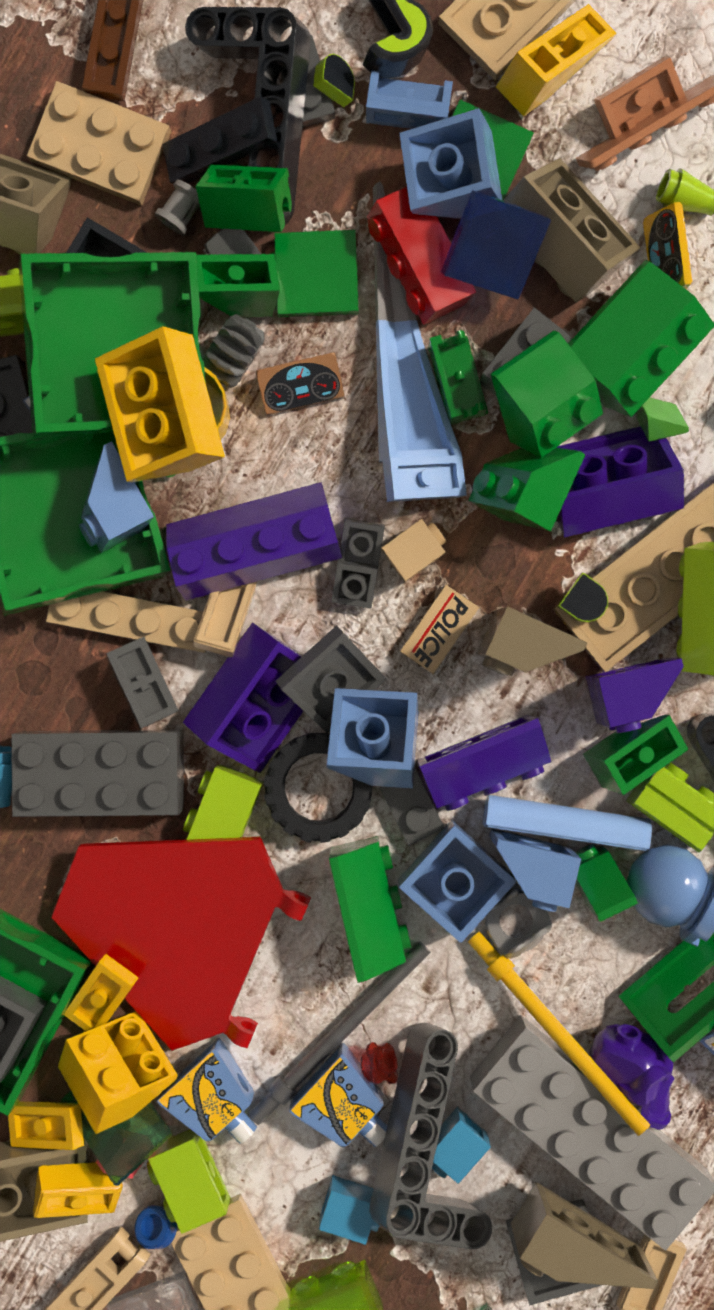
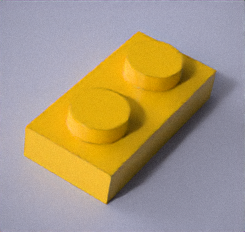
[64,954,139,1031]
[8,1101,84,1150]

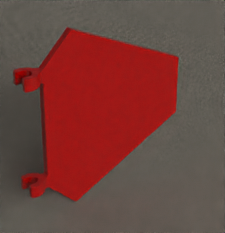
[51,837,311,1051]

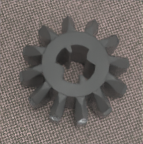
[203,314,265,388]

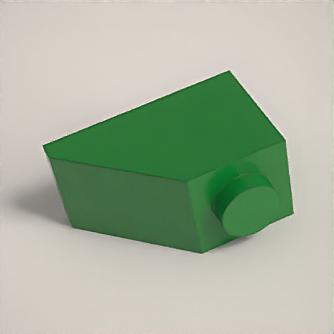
[196,254,280,317]
[583,714,689,795]
[575,844,638,922]

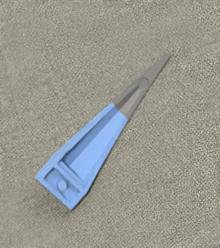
[373,181,466,502]

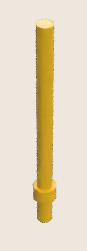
[468,931,650,1136]

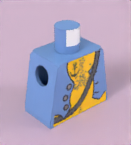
[157,1038,257,1144]
[289,1043,388,1147]

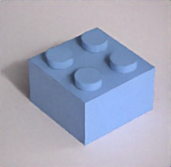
[398,820,517,943]

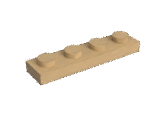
[46,592,207,653]

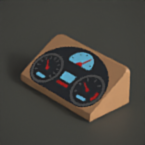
[256,352,345,415]

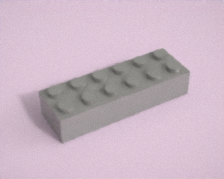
[470,1015,714,1251]

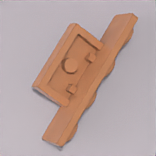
[576,57,714,171]

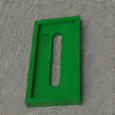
[618,933,714,1063]

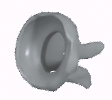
[485,889,552,959]

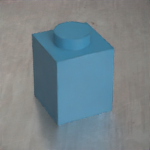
[432,1106,491,1184]
[319,1175,379,1245]

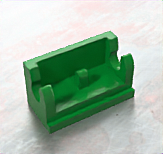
[196,165,292,232]
[428,330,488,425]

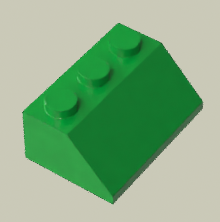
[568,260,714,417]
[329,836,412,983]

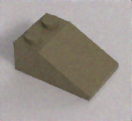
[0,1142,88,1242]
[511,1182,658,1289]

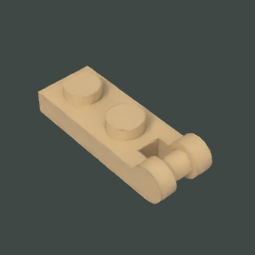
[44,1226,150,1310]

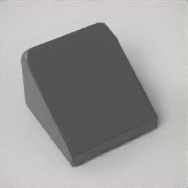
[204,229,261,255]

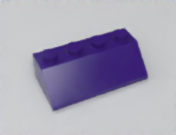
[166,482,342,601]

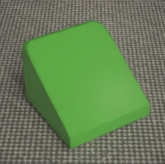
[636,397,689,441]

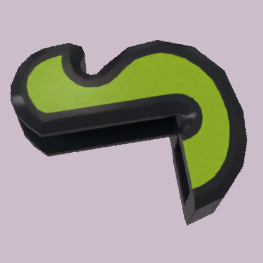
[363,0,433,78]

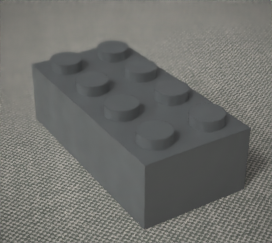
[12,729,185,817]

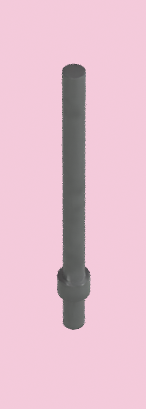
[249,941,431,1125]

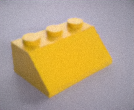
[95,326,225,483]

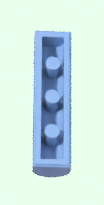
[482,795,652,851]

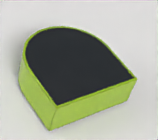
[313,54,355,107]
[557,572,608,622]

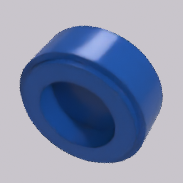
[135,1205,177,1249]

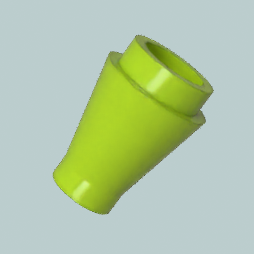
[656,168,714,216]

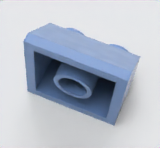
[399,108,504,219]
[79,441,154,553]
[327,688,419,788]
[489,828,581,912]

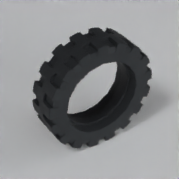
[264,732,373,843]

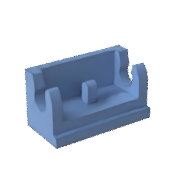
[366,71,453,129]

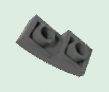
[331,518,385,609]

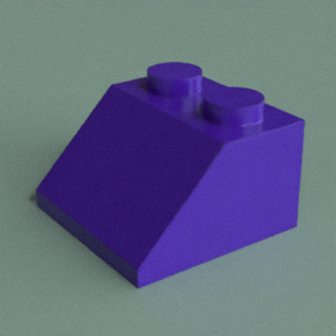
[585,658,684,733]

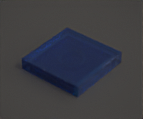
[441,190,551,300]

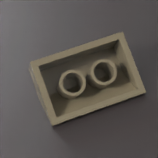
[0,154,71,254]
[494,158,641,303]
[476,606,587,676]

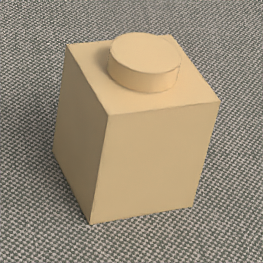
[381,519,447,583]

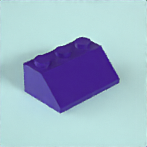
[556,426,684,537]
[182,622,303,773]
[417,714,552,811]

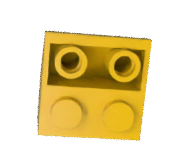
[58,1011,178,1134]

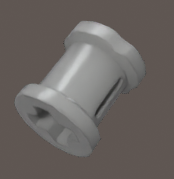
[155,179,200,236]

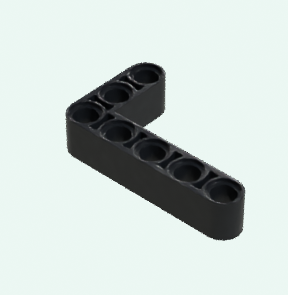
[185,7,311,225]

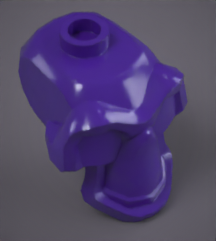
[589,1024,675,1130]

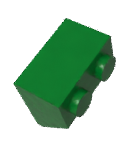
[490,330,603,458]
[468,448,585,532]

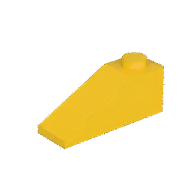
[496,4,616,116]

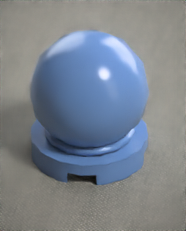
[626,844,714,947]

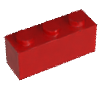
[367,187,476,325]

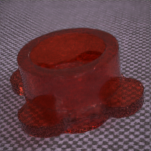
[361,1042,398,1085]

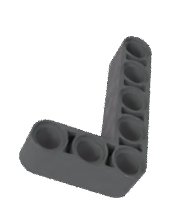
[369,1023,492,1249]

